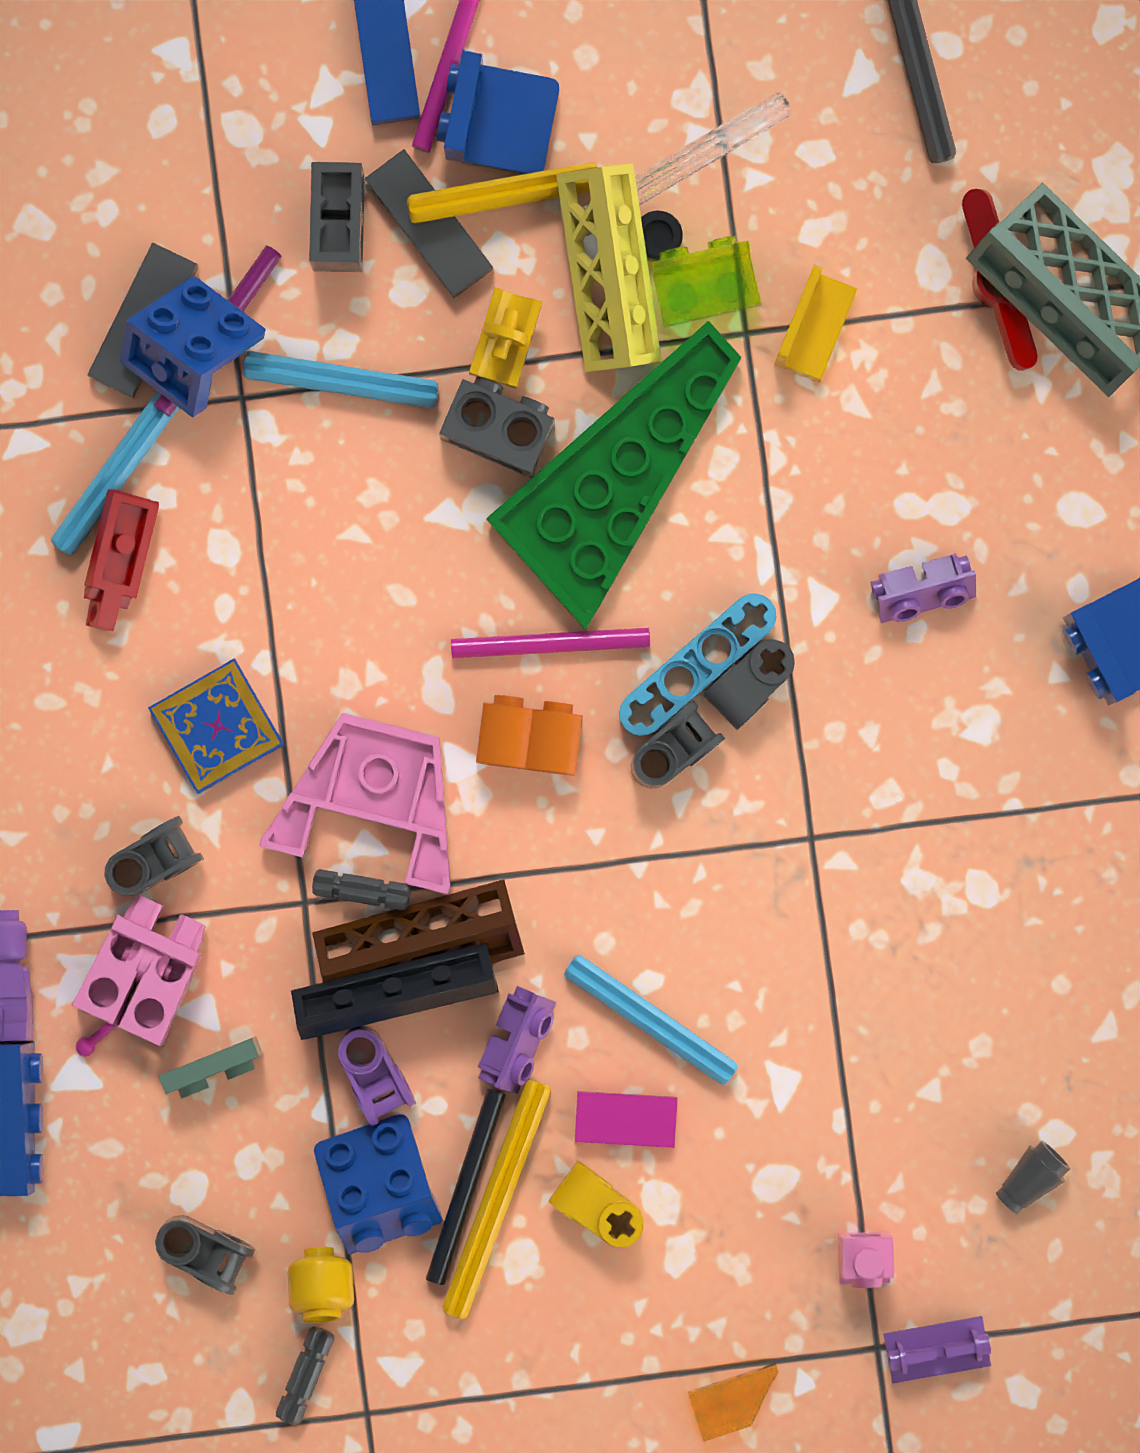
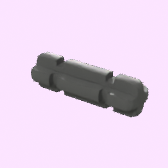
[312,869,411,910]
[276,1326,335,1425]

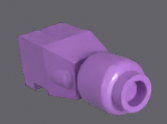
[0,910,34,1042]

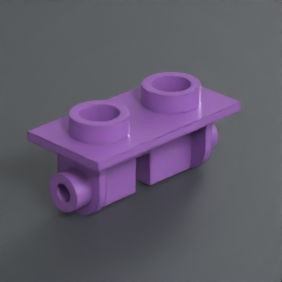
[870,553,976,623]
[478,986,556,1094]
[883,1316,991,1383]

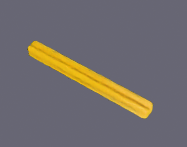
[442,1079,551,1319]

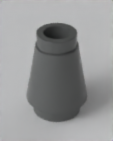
[996,1140,1070,1214]

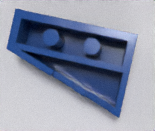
[0,1042,44,1196]

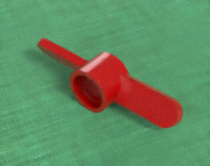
[962,189,1038,371]

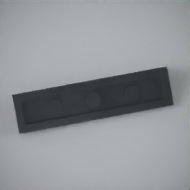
[291,943,499,1040]

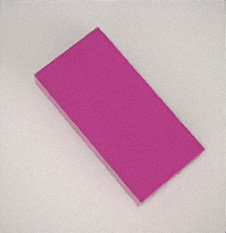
[575,1091,677,1148]

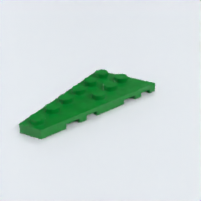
[486,321,742,631]

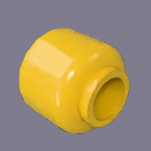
[287,1247,354,1323]

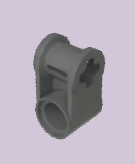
[702,639,795,730]
[630,700,726,789]
[104,816,204,896]
[155,1215,256,1295]

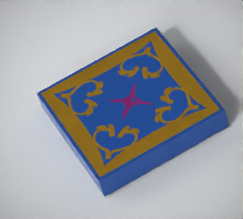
[148,658,285,794]

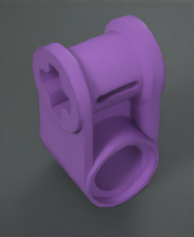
[338,1026,417,1126]

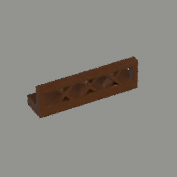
[312,879,525,982]

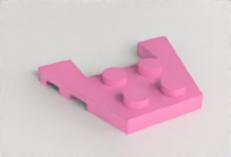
[259,713,451,894]

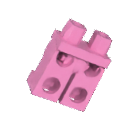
[71,894,206,1047]

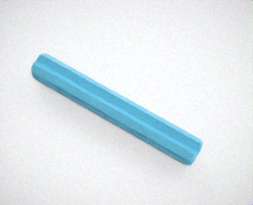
[243,351,439,408]
[51,391,179,555]
[564,955,738,1085]

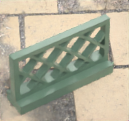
[965,183,1140,398]

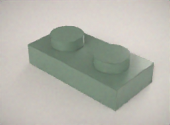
[158,1036,263,1099]

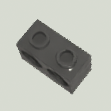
[309,162,365,272]
[439,377,555,478]

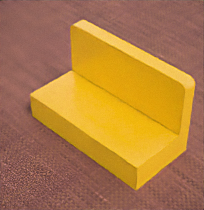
[774,264,858,383]

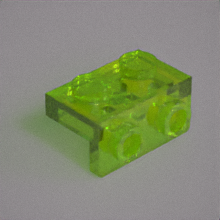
[651,236,761,328]

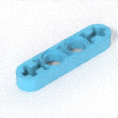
[619,593,777,737]

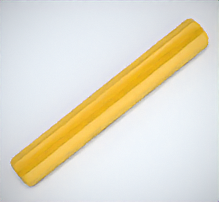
[407,162,598,223]

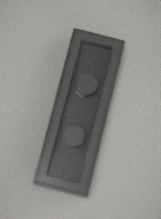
[365,149,493,299]
[87,242,199,399]

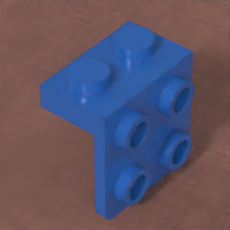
[437,50,559,174]
[1062,578,1140,706]
[314,1114,444,1255]

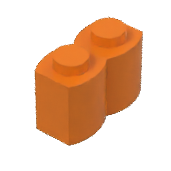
[476,695,583,776]

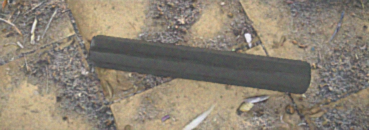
[888,0,956,163]

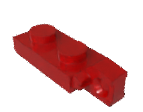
[83,489,159,631]

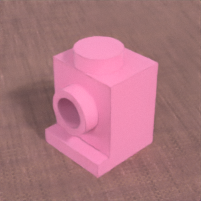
[838,1232,894,1288]

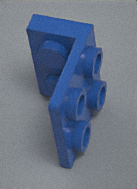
[120,277,266,418]

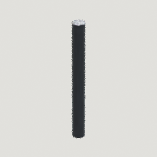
[426,1088,506,1285]

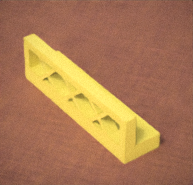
[556,163,662,372]

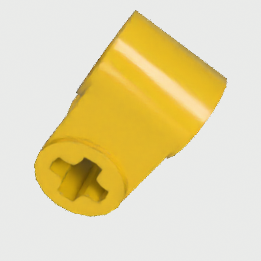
[548,1160,644,1248]

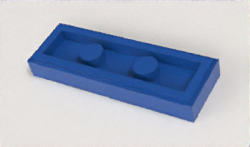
[354,0,421,126]

